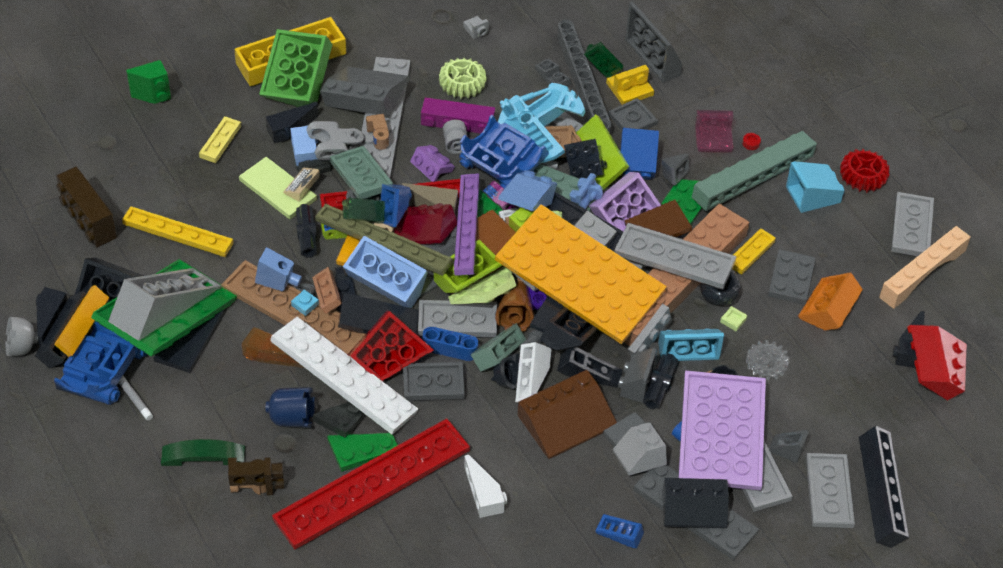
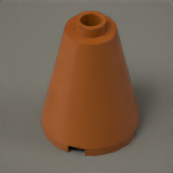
[495,281,534,332]

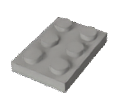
[575,211,617,247]

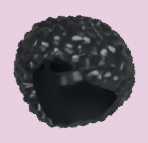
[700,269,741,305]

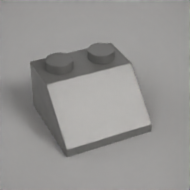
[613,422,667,476]

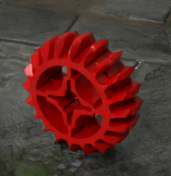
[840,148,890,193]

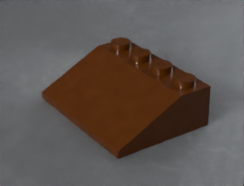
[517,370,617,459]

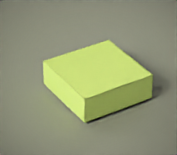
[720,306,748,331]

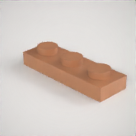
[312,267,342,314]

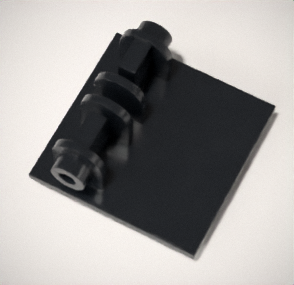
[564,138,607,179]

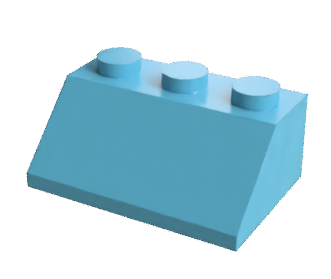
[658,329,724,361]

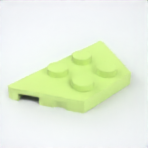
[448,266,516,304]

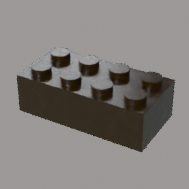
[56,166,117,248]

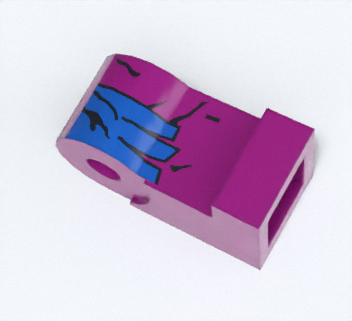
[483,181,516,211]

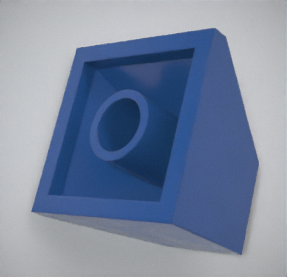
[379,184,411,227]

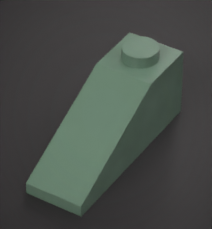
[471,323,526,372]

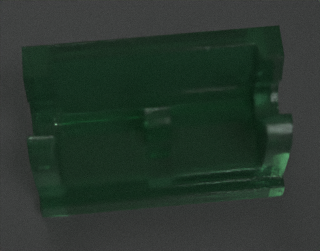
[342,198,385,222]

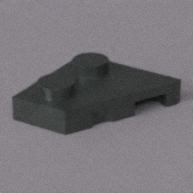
[312,402,367,438]

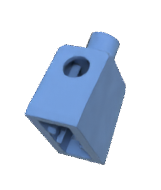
[255,247,302,291]

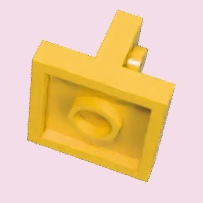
[606,65,654,105]

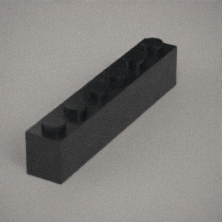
[859,426,909,548]

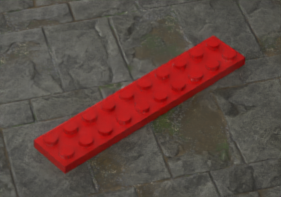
[272,419,470,550]

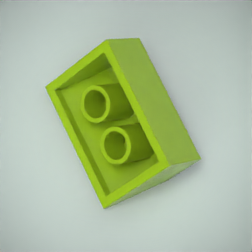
[433,240,502,293]

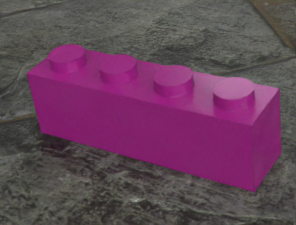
[421,97,495,134]

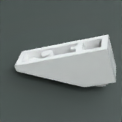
[515,342,551,403]
[464,455,507,518]

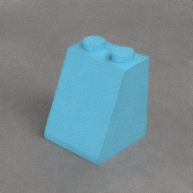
[786,161,844,213]

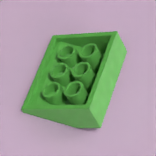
[259,29,333,107]

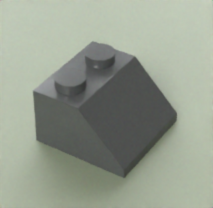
[618,348,657,403]

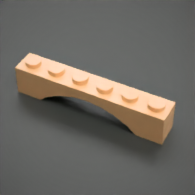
[879,226,971,309]

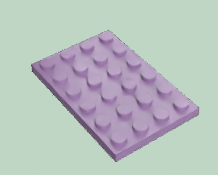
[678,371,766,490]

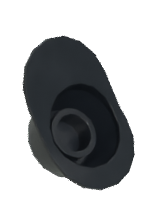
[491,353,520,389]

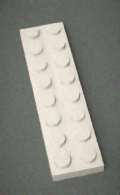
[270,317,418,435]

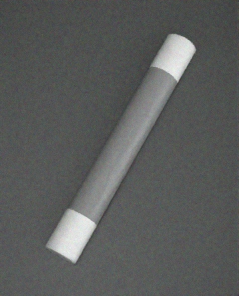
[119,376,153,421]

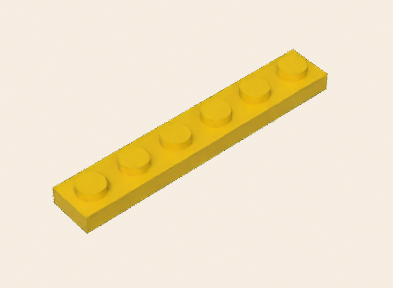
[122,206,234,257]

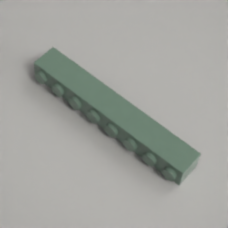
[692,131,817,211]

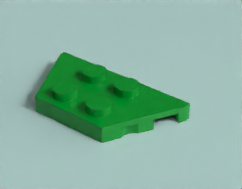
[661,179,703,226]

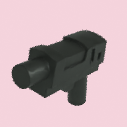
[296,159,332,174]

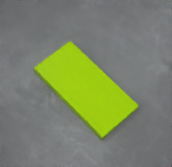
[576,115,629,190]

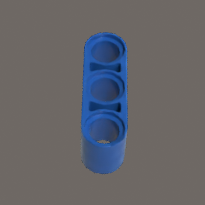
[423,327,478,361]

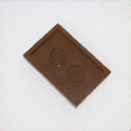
[624,200,692,237]

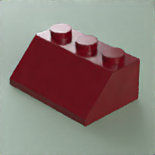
[393,203,457,244]

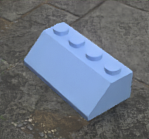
[343,236,427,308]

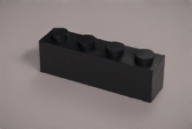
[35,291,86,368]

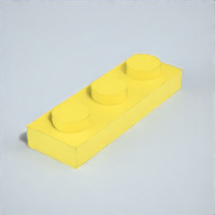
[199,116,241,163]

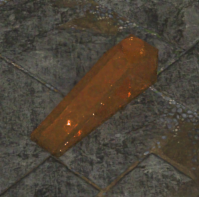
[242,327,305,368]

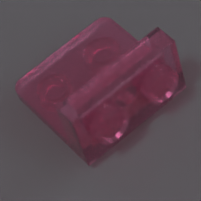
[695,110,733,152]

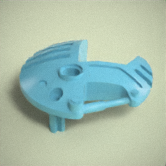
[498,83,585,163]

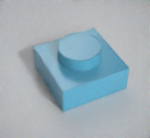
[291,290,319,316]

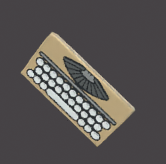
[283,168,320,201]

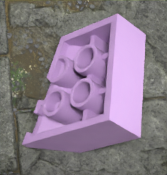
[589,172,660,231]

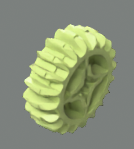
[439,57,486,99]

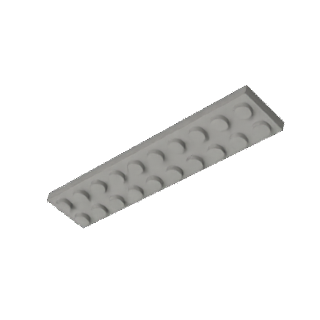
[359,57,410,179]

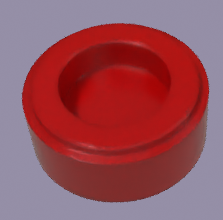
[742,133,761,150]

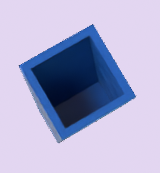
[620,128,659,180]

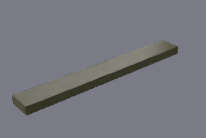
[315,204,453,276]

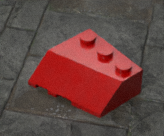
[348,311,434,381]
[907,325,967,401]

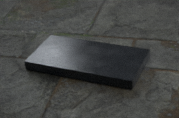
[338,293,419,334]
[153,310,224,373]

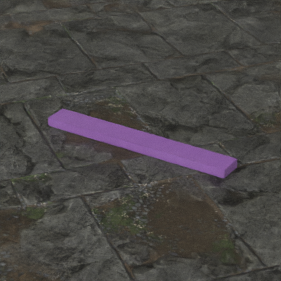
[454,174,480,276]

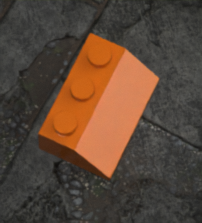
[798,272,863,330]

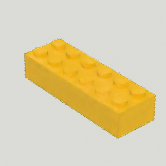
[234,17,346,86]

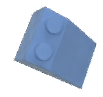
[498,170,557,211]

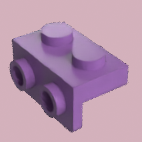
[411,145,455,182]

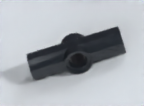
[296,204,317,258]
[643,353,678,410]

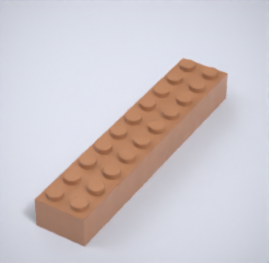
[624,204,750,346]

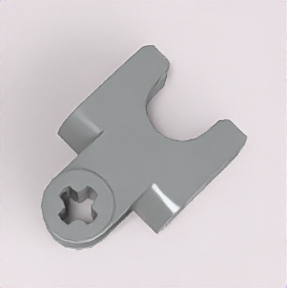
[306,121,364,160]

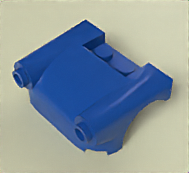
[459,115,549,189]
[54,321,147,405]

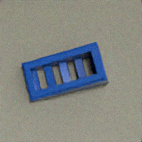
[595,514,644,549]

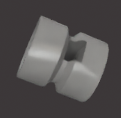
[443,120,468,154]

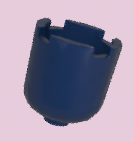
[265,387,315,428]

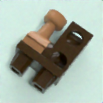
[228,457,284,496]

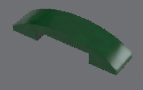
[161,439,245,466]

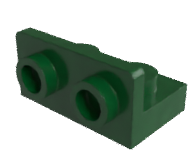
[584,42,624,78]

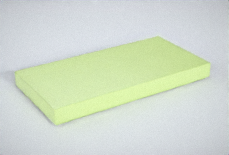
[239,157,317,219]

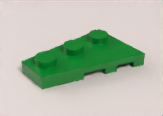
[327,433,398,472]

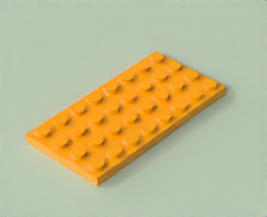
[495,204,667,344]

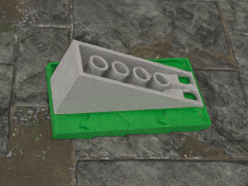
[91,259,237,357]

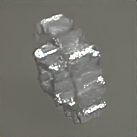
[746,340,790,380]

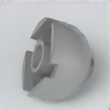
[5,317,38,356]

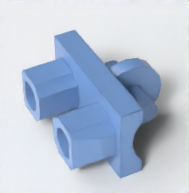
[570,173,603,209]

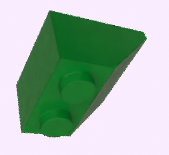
[126,60,171,104]

